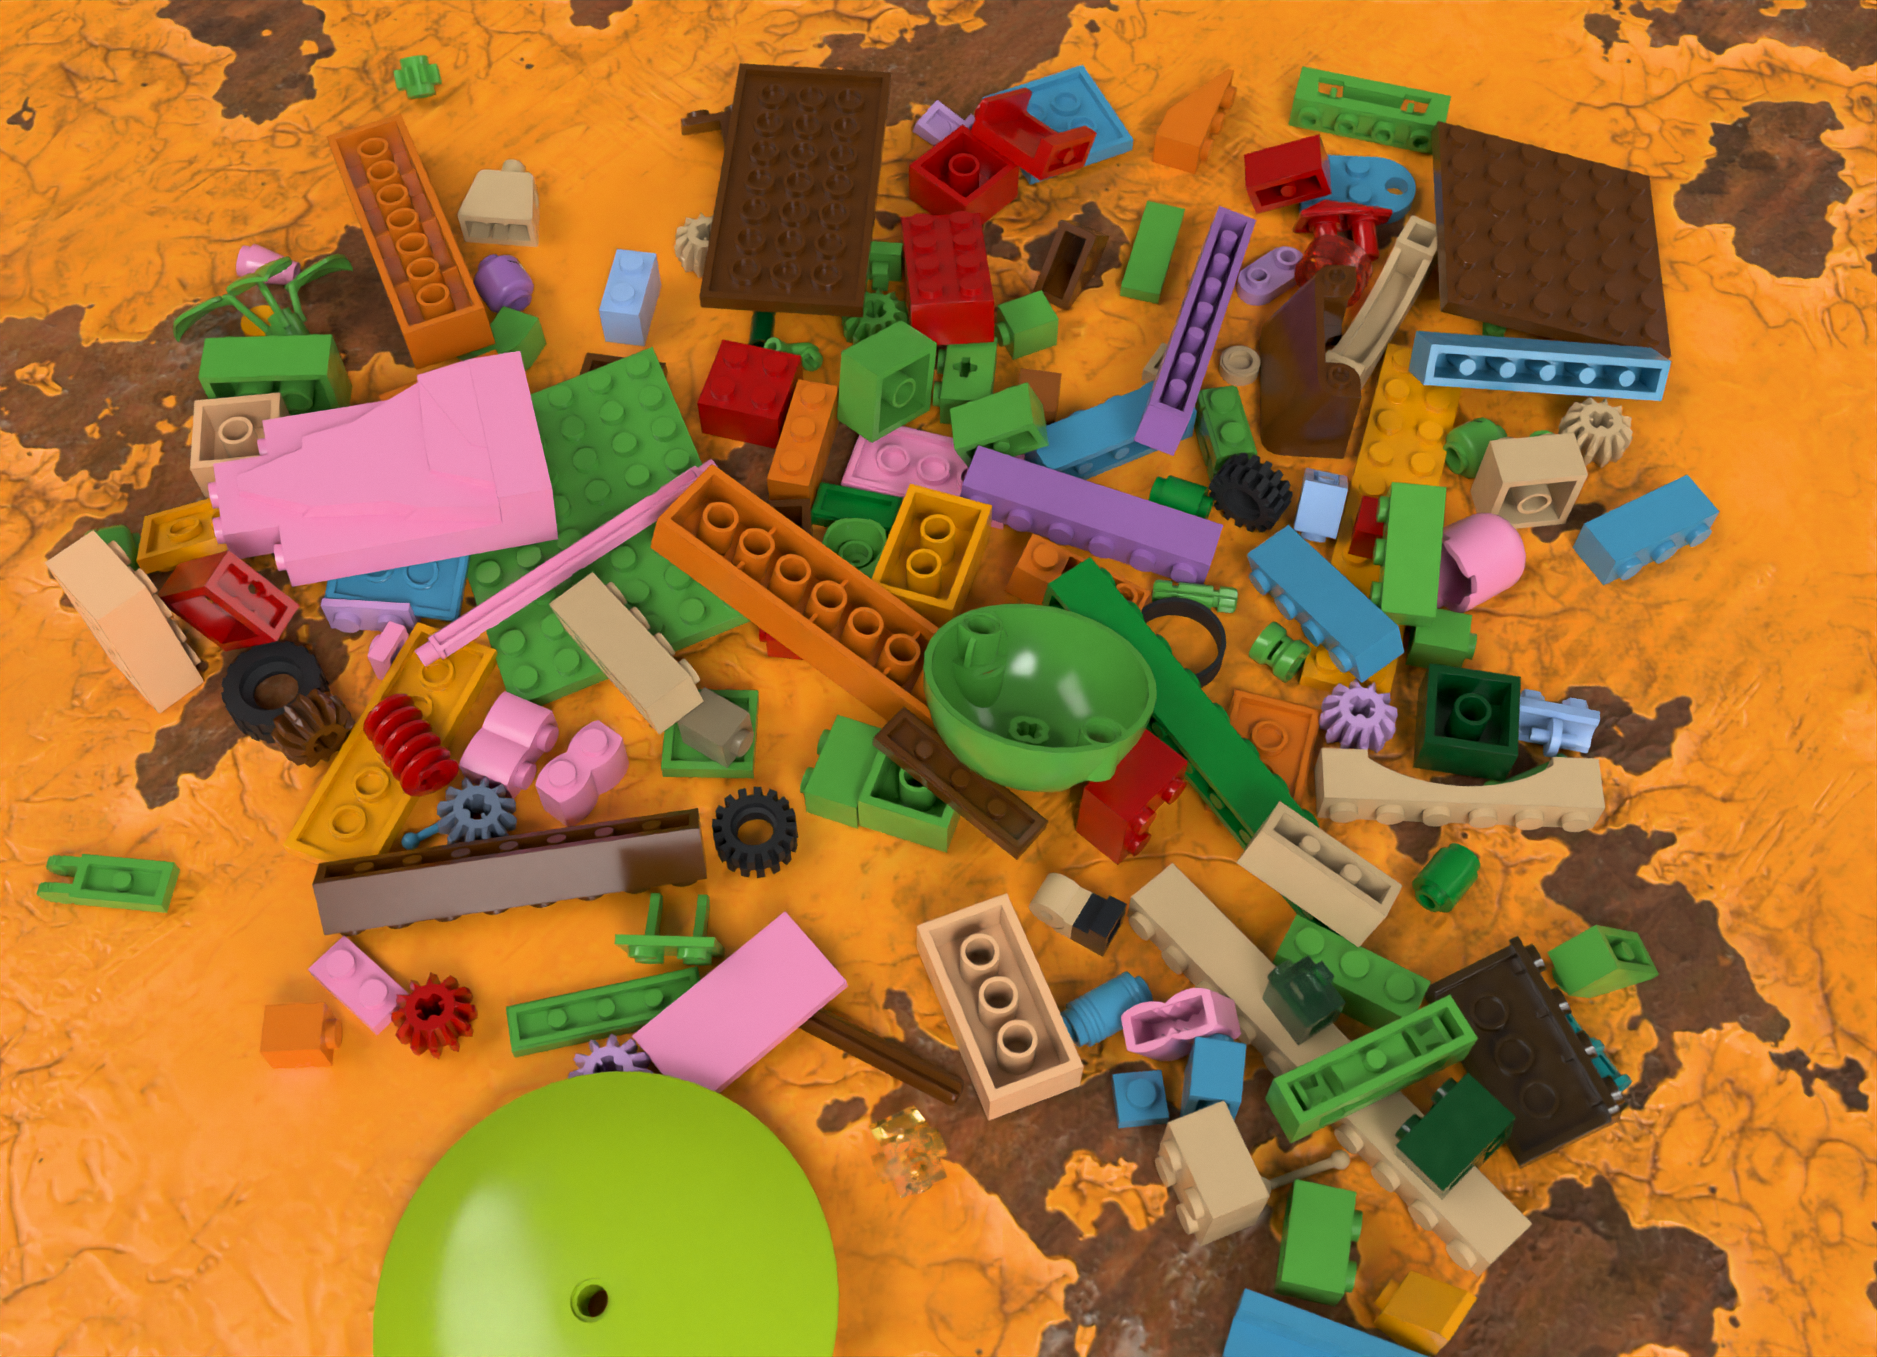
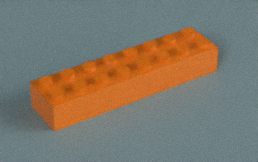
[326,114,496,370]
[650,464,993,733]

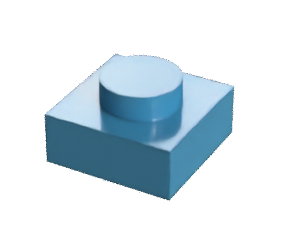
[1111,1070,1169,1128]

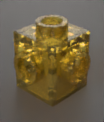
[868,1105,948,1198]

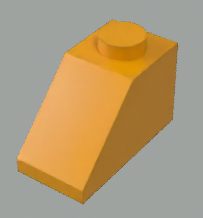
[1373,1271,1477,1357]

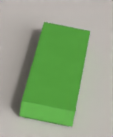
[1120,201,1185,304]

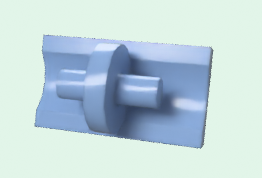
[1518,689,1600,758]

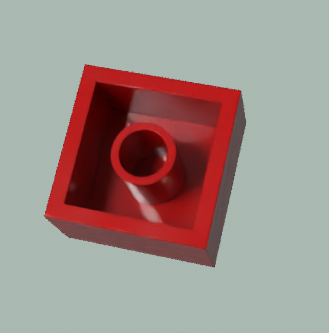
[909,124,1019,225]
[697,339,803,449]

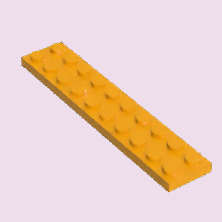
[1299,343,1462,694]

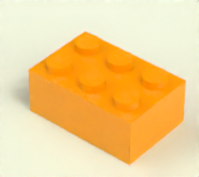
[871,483,992,628]

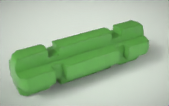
[1152,579,1238,613]

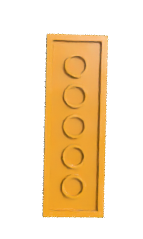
[283,622,498,865]

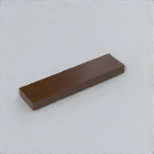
[872,707,1048,860]

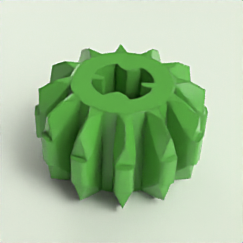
[842,287,910,345]

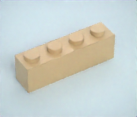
[549,572,703,735]

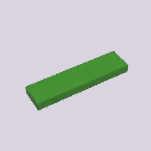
[506,966,700,1058]

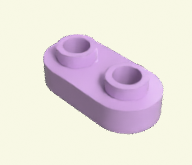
[1236,246,1306,306]

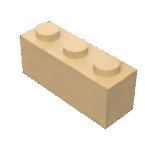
[1237,801,1403,948]

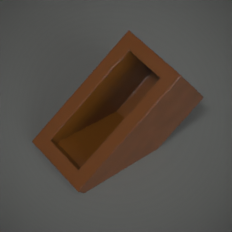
[1032,220,1110,310]

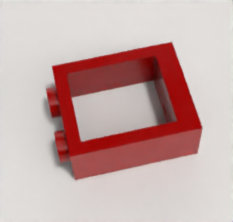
[158,550,300,651]

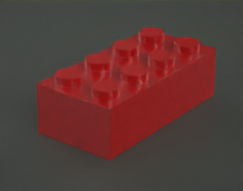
[901,211,994,345]

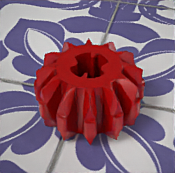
[391,972,478,1059]

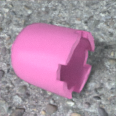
[1437,512,1526,613]

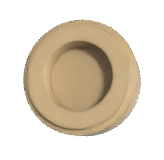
[1218,345,1261,386]

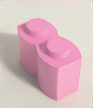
[459,691,559,798]
[535,720,629,827]
[1121,988,1241,1061]

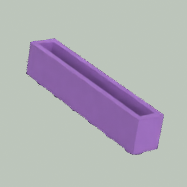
[960,445,1223,584]

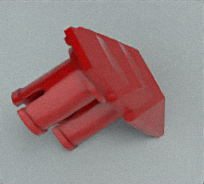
[1293,199,1393,265]

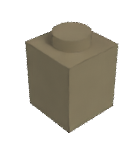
[677,687,754,769]

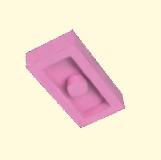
[308,936,410,1035]

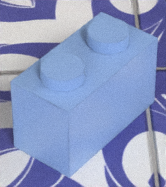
[599,249,661,346]

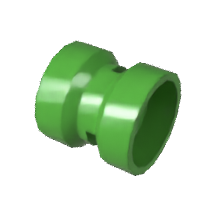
[1249,622,1311,683]

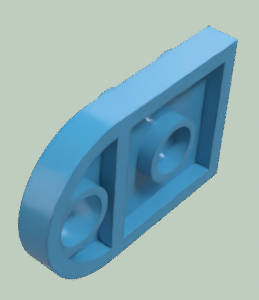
[1299,155,1416,225]

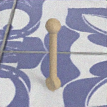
[1261,1150,1350,1195]

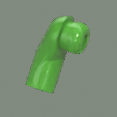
[764,337,823,372]

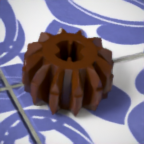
[271,688,355,768]

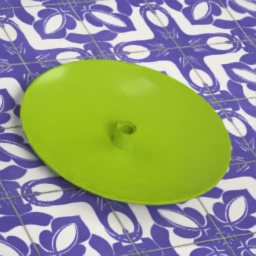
[373,1071,839,1357]

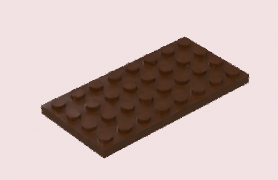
[699,63,891,318]

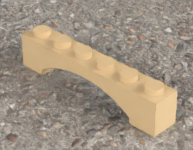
[1326,215,1438,390]
[1314,748,1605,832]

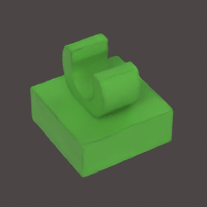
[868,241,903,291]

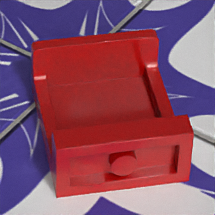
[970,87,1097,181]

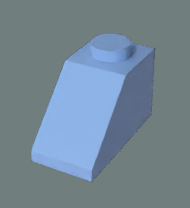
[1294,468,1348,542]

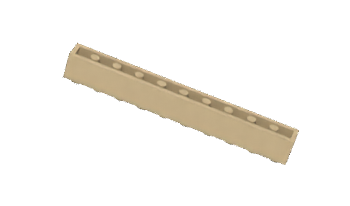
[1127,863,1532,1277]

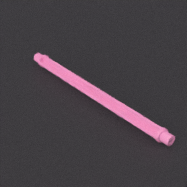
[414,459,717,667]

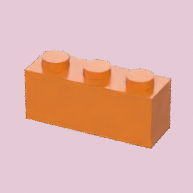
[767,379,839,511]

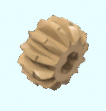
[674,212,713,278]
[1558,396,1633,469]

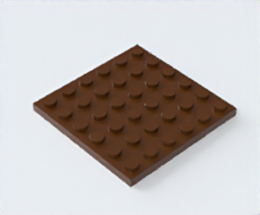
[1431,121,1671,359]

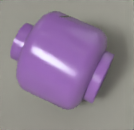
[473,254,534,313]

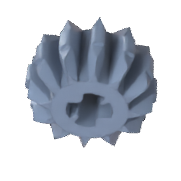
[437,776,517,844]

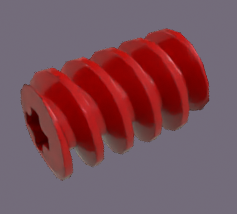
[363,694,459,797]

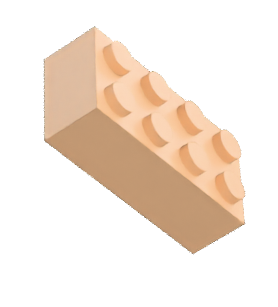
[45,530,204,714]
[917,893,1084,1121]

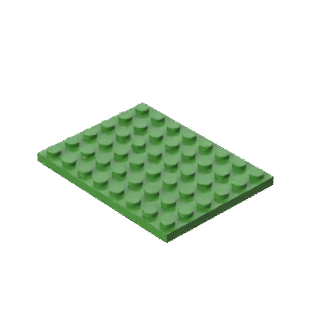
[467,347,750,706]

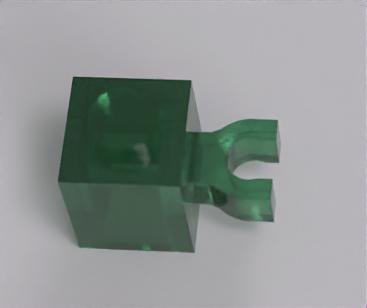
[1262,955,1346,1046]

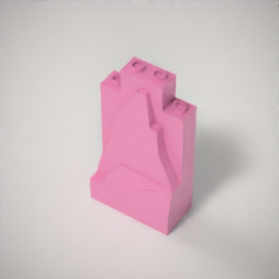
[208,351,558,587]

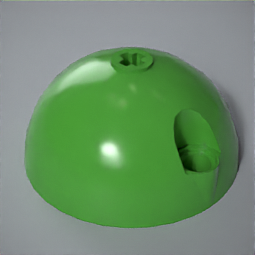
[923,604,1157,792]

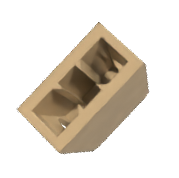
[457,159,540,247]

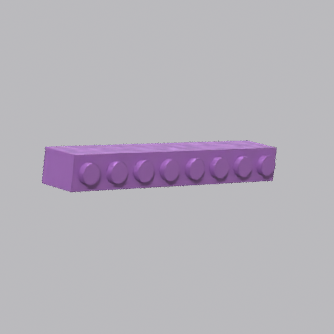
[1133,206,1256,456]

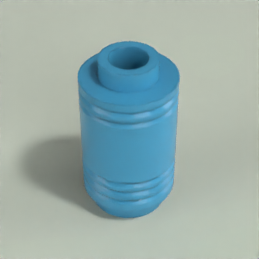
[1060,971,1153,1047]

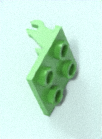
[615,893,725,966]

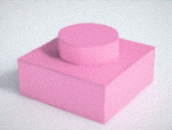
[367,621,409,680]

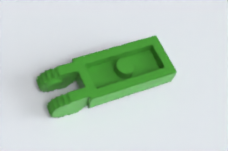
[36,854,180,913]

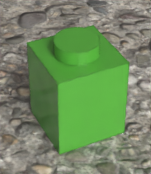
[994,290,1059,360]
[1405,609,1477,669]

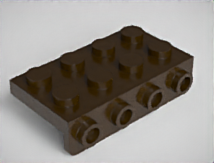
[1424,936,1625,1169]

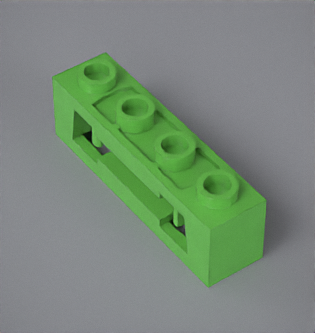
[1289,66,1451,154]
[1265,995,1478,1144]

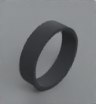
[1141,597,1226,688]

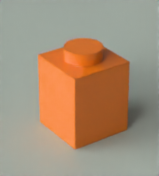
[260,1002,342,1069]

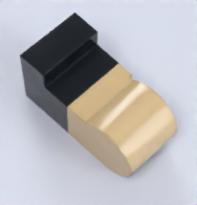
[1029,873,1127,957]

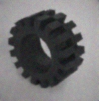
[1208,453,1293,533]
[712,787,798,878]

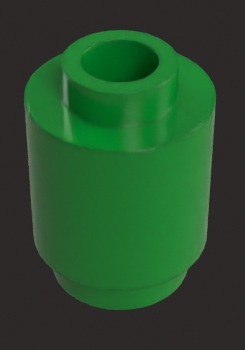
[1148,475,1214,519]
[1412,843,1481,913]

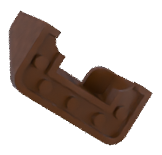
[1259,265,1362,459]

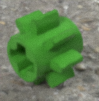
[393,55,442,99]

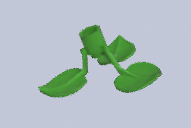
[173,254,353,342]

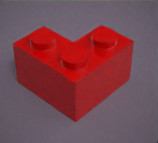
[1076,729,1188,865]

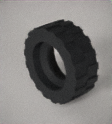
[221,641,330,744]

